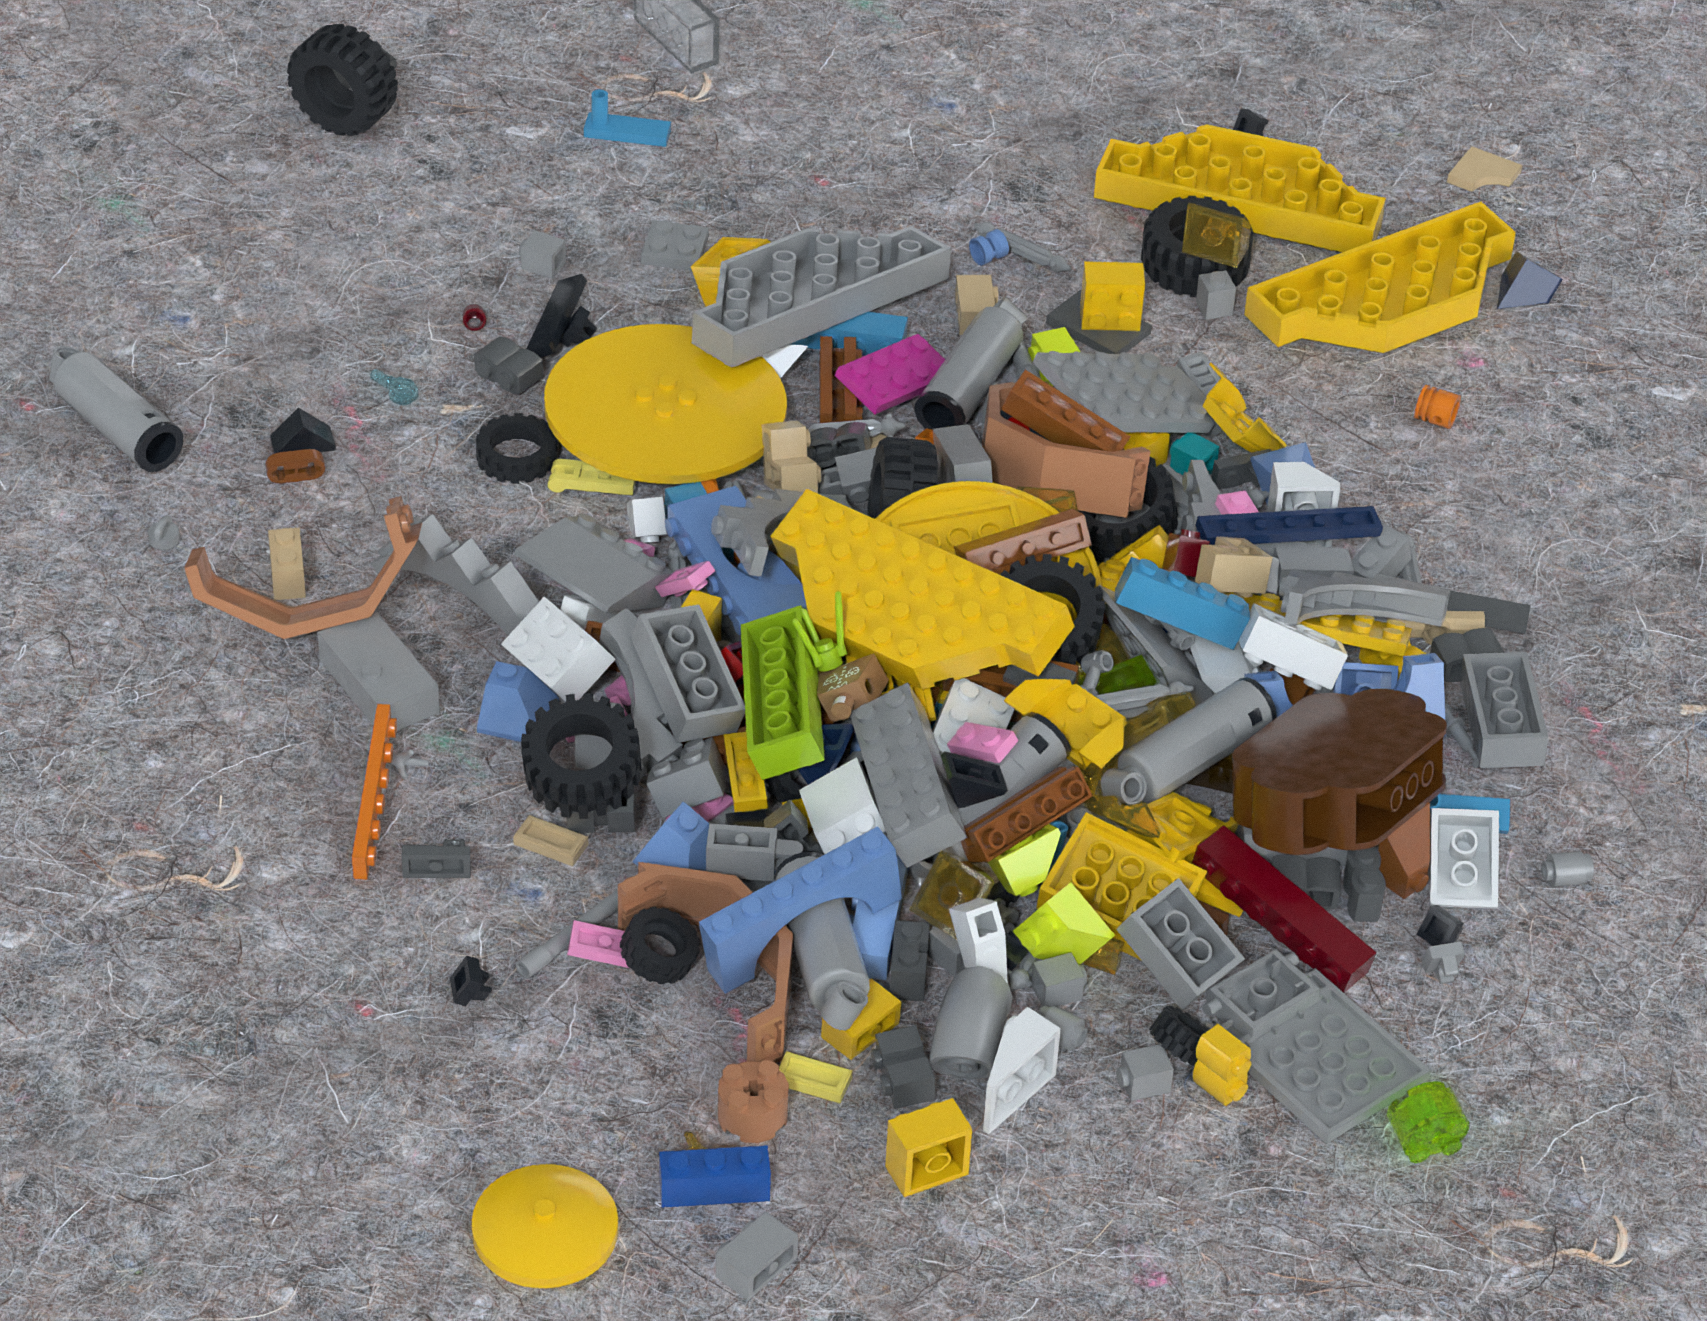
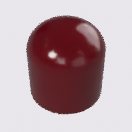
[462,304,486,331]

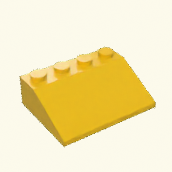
[1036,812,1207,961]

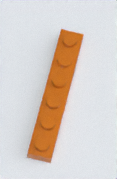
[352,704,397,880]

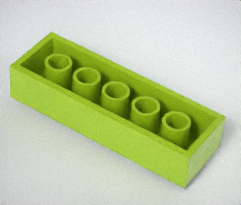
[740,605,825,780]

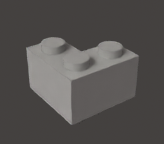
[647,737,728,818]

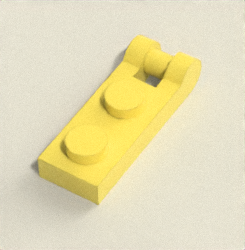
[547,459,636,495]

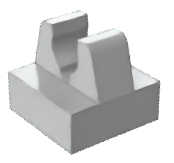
[1421,942,1465,984]

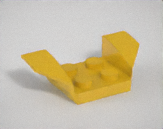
[690,237,771,307]
[1202,362,1287,453]
[1004,679,1128,770]

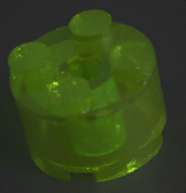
[1387,1081,1470,1163]

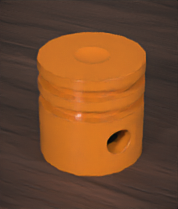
[1414,384,1461,429]

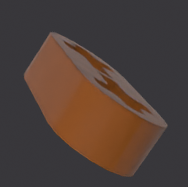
[265,449,325,484]

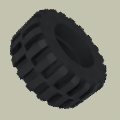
[287,24,398,136]
[1141,196,1253,298]
[867,437,938,519]

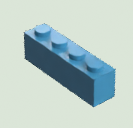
[791,312,908,356]
[1115,557,1250,650]

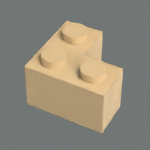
[762,420,821,493]
[1195,537,1273,597]

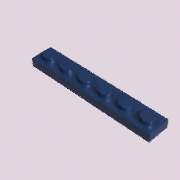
[1195,506,1383,545]

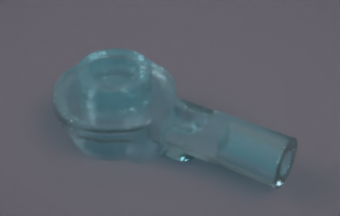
[370,369,419,405]

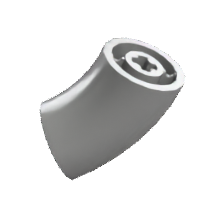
[929,966,1012,1079]

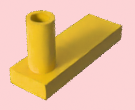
[723,732,768,812]

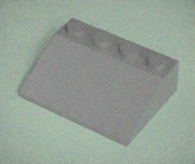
[514,514,673,613]
[1097,585,1213,716]

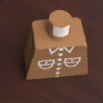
[817,653,889,722]

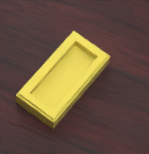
[779,1051,853,1103]

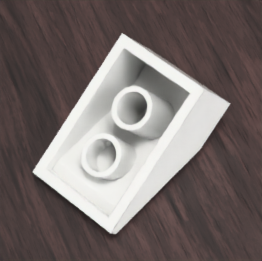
[799,757,887,855]
[1429,808,1499,909]
[983,1007,1061,1135]

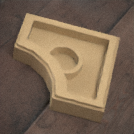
[1447,146,1522,192]

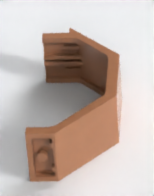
[982,382,1150,518]
[184,496,422,639]
[618,862,793,1063]

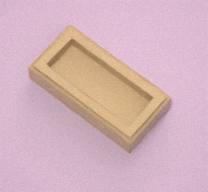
[513,815,589,867]

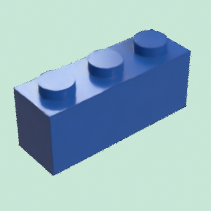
[659,1145,771,1208]

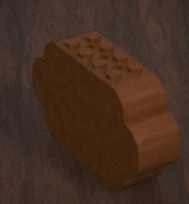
[1232,689,1447,855]

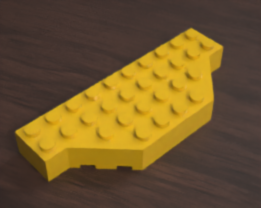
[1094,124,1386,252]
[1244,201,1516,353]
[770,489,1075,690]

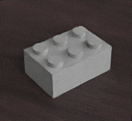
[1116,878,1245,1010]

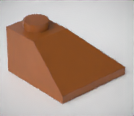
[1378,802,1430,899]

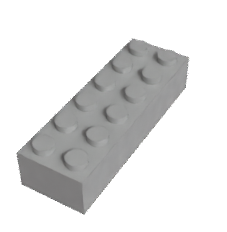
[850,683,967,868]

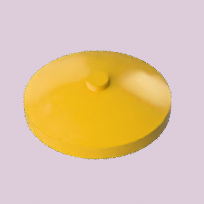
[472,1164,618,1288]

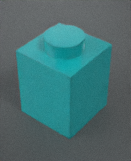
[1169,433,1219,475]

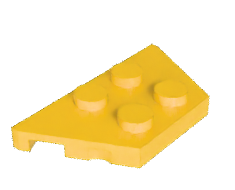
[1136,792,1239,862]

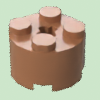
[718,1060,789,1143]

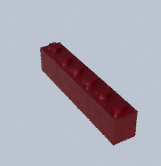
[1191,825,1377,993]

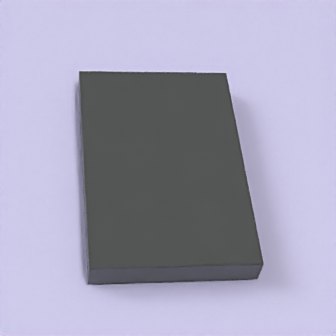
[1046,289,1152,354]

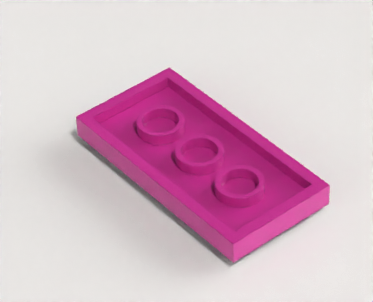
[835,334,945,415]

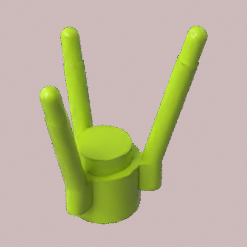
[792,591,847,672]

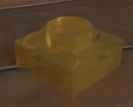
[1083,938,1124,975]

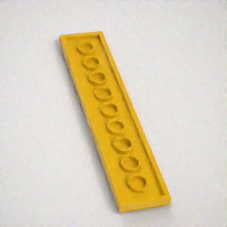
[1098,560,1412,656]

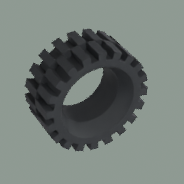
[1066,457,1178,562]
[1000,554,1105,665]
[521,693,642,819]

